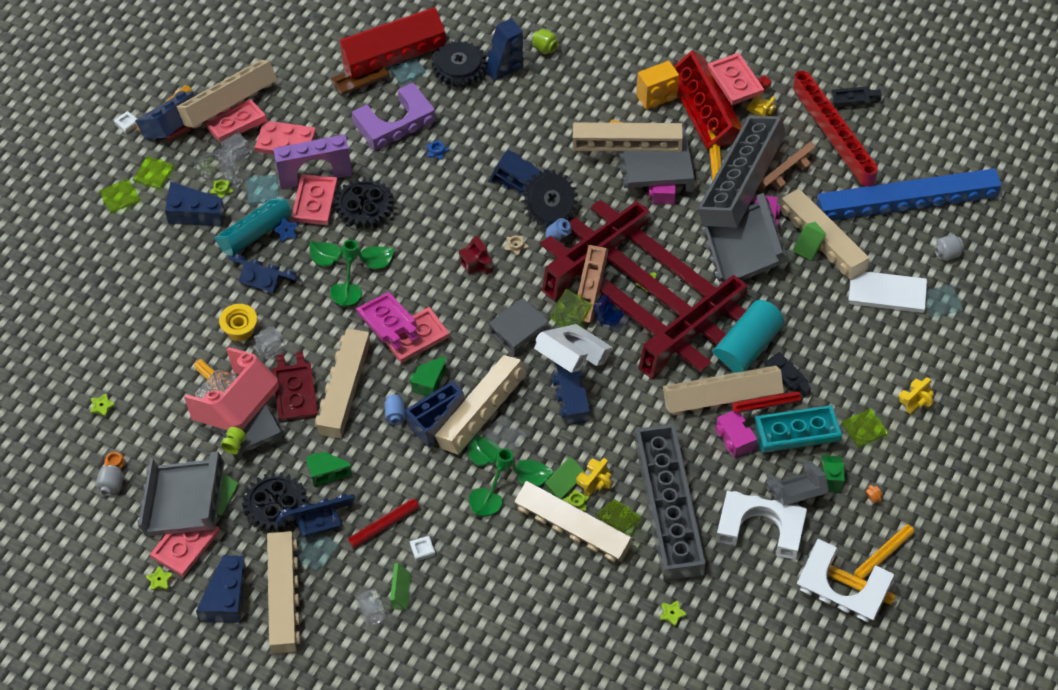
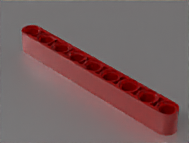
[793,70,878,187]

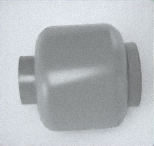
[934,234,964,261]
[95,465,124,496]

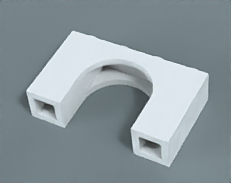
[534,324,613,373]
[716,491,807,560]
[797,539,895,622]

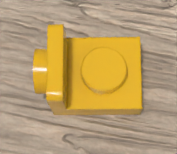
[747,96,776,116]

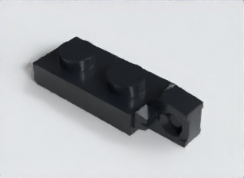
[831,86,882,108]
[765,352,811,398]

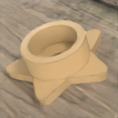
[504,236,528,256]

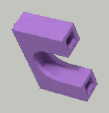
[352,82,436,151]
[273,134,352,189]

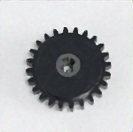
[431,40,487,88]
[520,169,578,228]

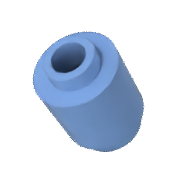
[546,218,571,241]
[384,395,405,425]

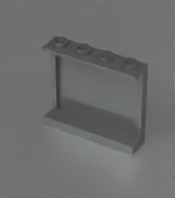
[619,127,694,195]
[702,193,788,282]
[137,451,225,536]

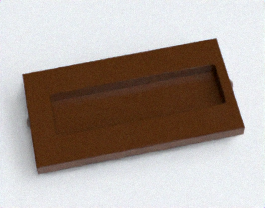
[330,67,389,95]

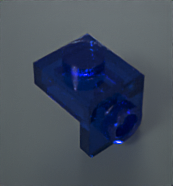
[593,295,625,326]

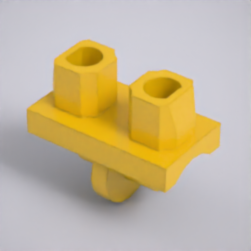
[899,377,934,414]
[576,458,612,497]

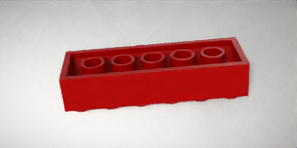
[339,7,447,79]
[674,50,742,150]

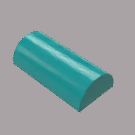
[214,199,292,256]
[712,300,785,373]
[755,405,842,453]

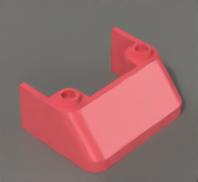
[184,347,279,430]

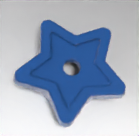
[427,140,449,160]
[274,218,297,241]

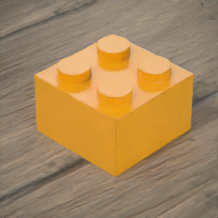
[636,61,679,110]

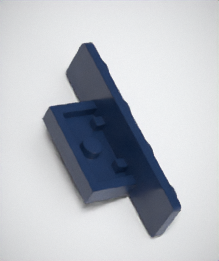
[227,254,301,293]
[276,494,355,538]

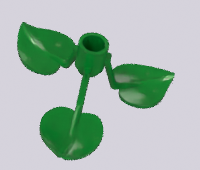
[309,240,395,307]
[468,434,553,517]

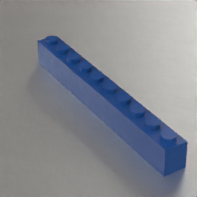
[816,168,1002,221]

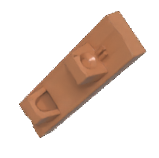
[757,141,815,193]
[573,245,609,323]

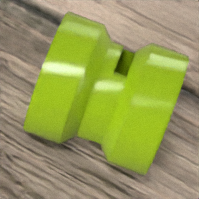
[220,427,247,454]

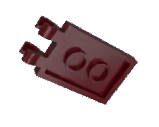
[272,351,318,422]

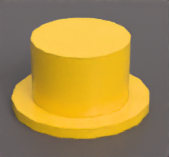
[219,304,257,341]

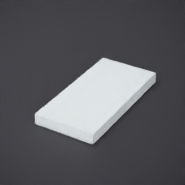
[848,271,927,313]

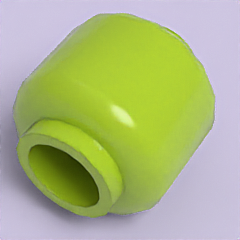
[532,29,558,54]

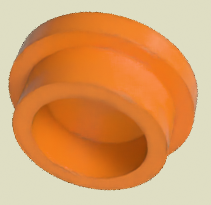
[105,452,125,469]
[865,485,883,504]

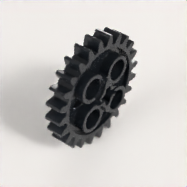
[334,177,394,230]
[242,472,308,533]

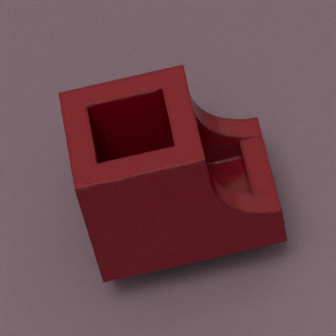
[459,236,493,275]

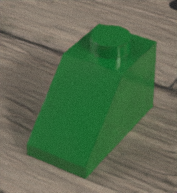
[409,356,447,396]
[306,452,352,487]
[821,455,844,493]

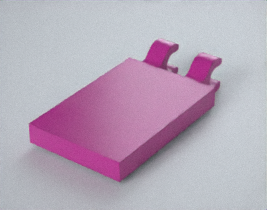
[356,292,419,350]

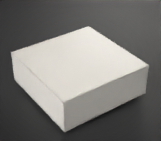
[114,111,137,134]
[410,536,435,562]

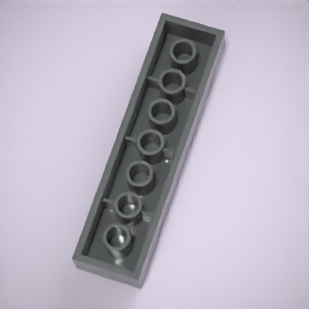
[698,116,786,228]
[635,424,705,581]

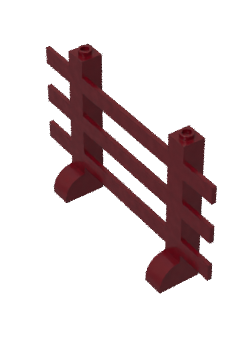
[540,200,748,380]

